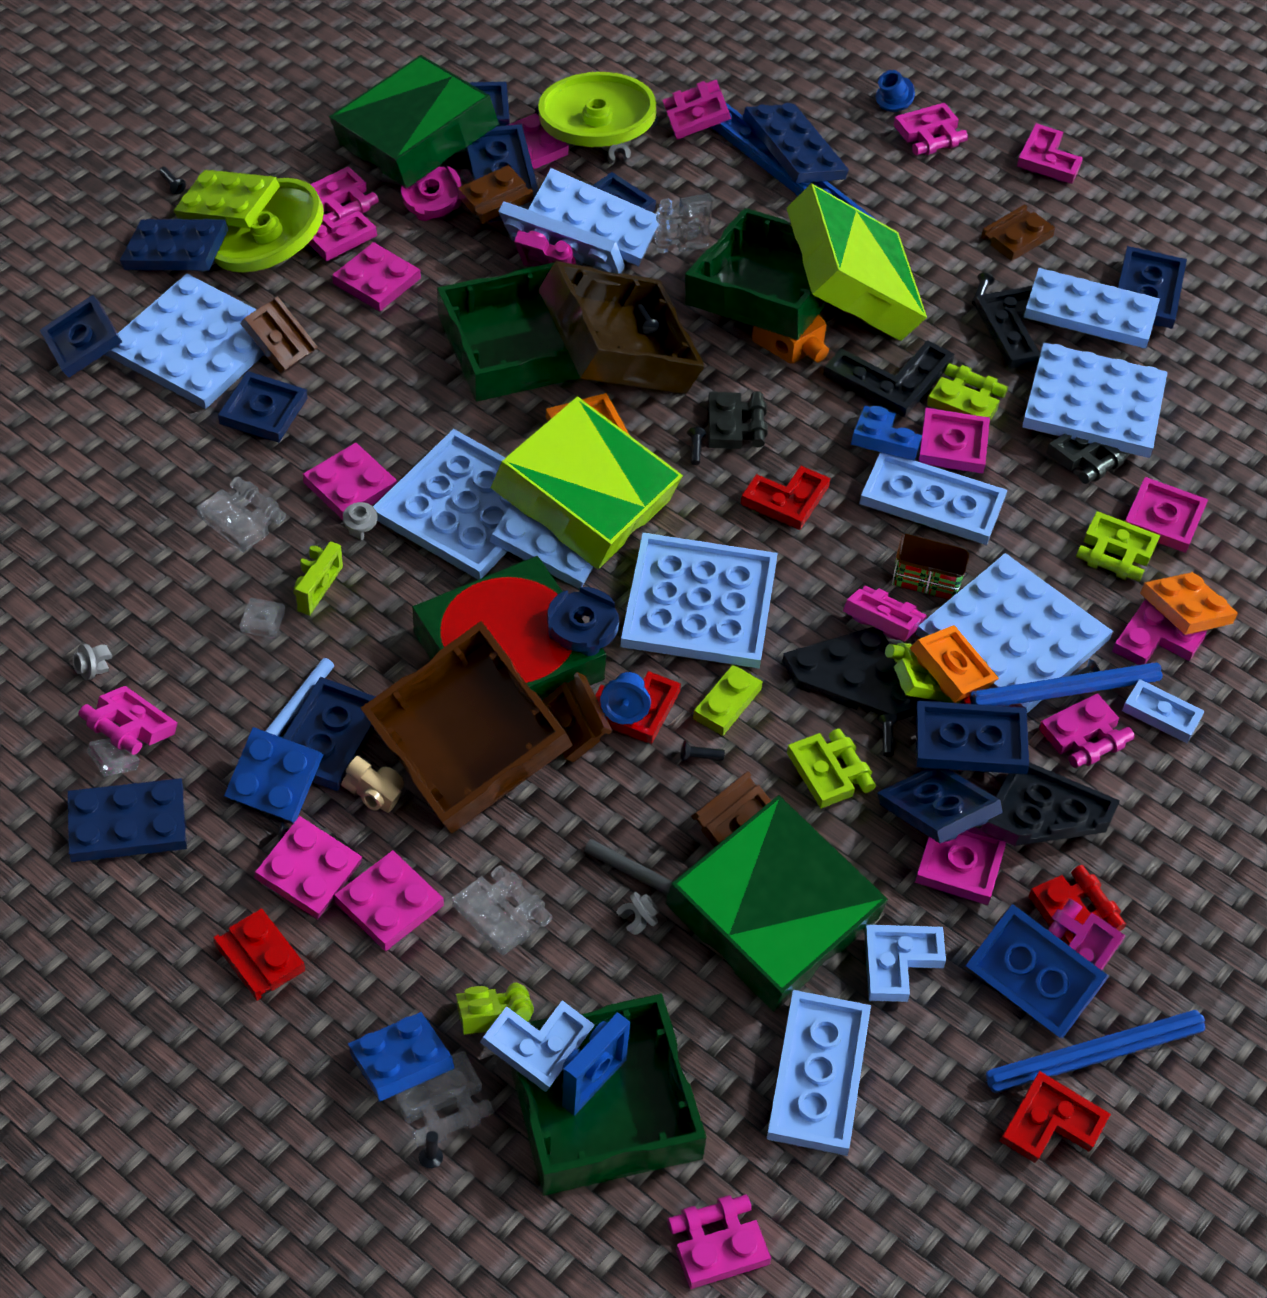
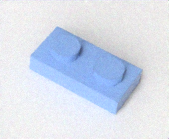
[1122,679,1204,743]

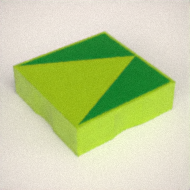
[786,183,927,341]
[490,396,683,570]

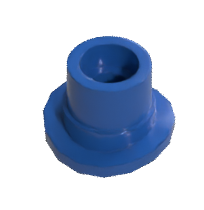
[875,70,915,112]
[600,672,651,724]

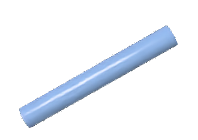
[265,658,334,737]

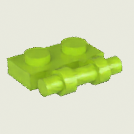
[927,363,1008,421]
[1076,511,1160,582]
[885,642,962,703]
[787,729,876,809]
[456,983,534,1035]

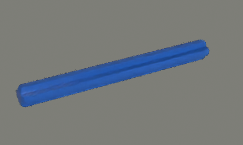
[970,662,1163,706]
[986,1010,1206,1093]

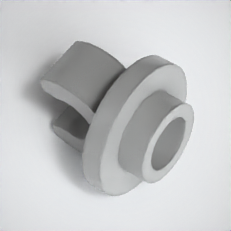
[602,140,631,164]
[343,502,377,540]
[73,644,112,680]
[616,892,659,935]

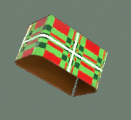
[892,533,969,599]

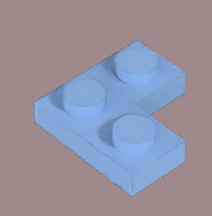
[864,925,946,1002]
[480,1001,594,1092]

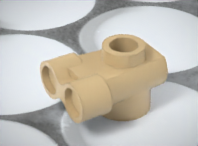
[341,756,404,813]

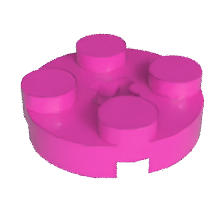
[401,166,461,221]

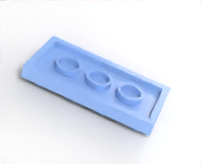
[528,168,662,267]
[499,201,625,274]
[1024,268,1160,349]
[859,452,1007,545]
[767,990,871,1156]

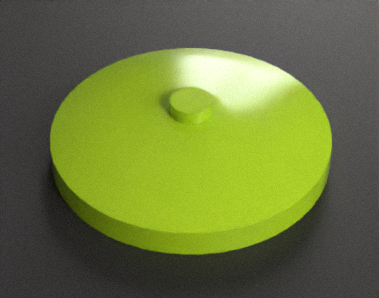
[538,72,656,147]
[214,178,324,272]

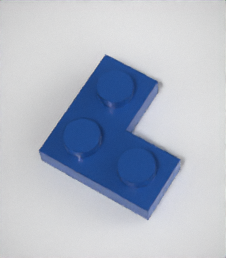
[851,406,922,461]

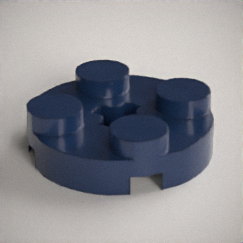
[547,587,619,656]

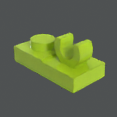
[293,541,343,616]

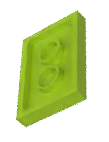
[173,170,280,228]

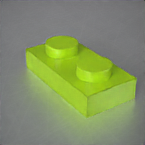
[693,665,763,736]

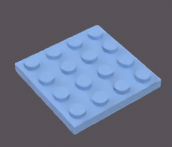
[105,273,265,409]
[1022,342,1167,458]
[373,429,511,580]
[620,533,778,669]
[916,553,1113,713]

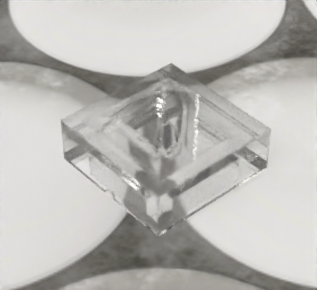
[240,598,285,639]
[87,738,140,777]

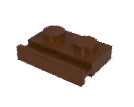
[458,165,533,223]
[981,204,1055,261]
[240,296,318,374]
[542,672,612,762]
[691,771,771,848]

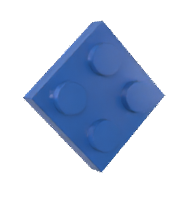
[224,727,324,823]
[348,1012,455,1101]
[562,1012,630,1116]

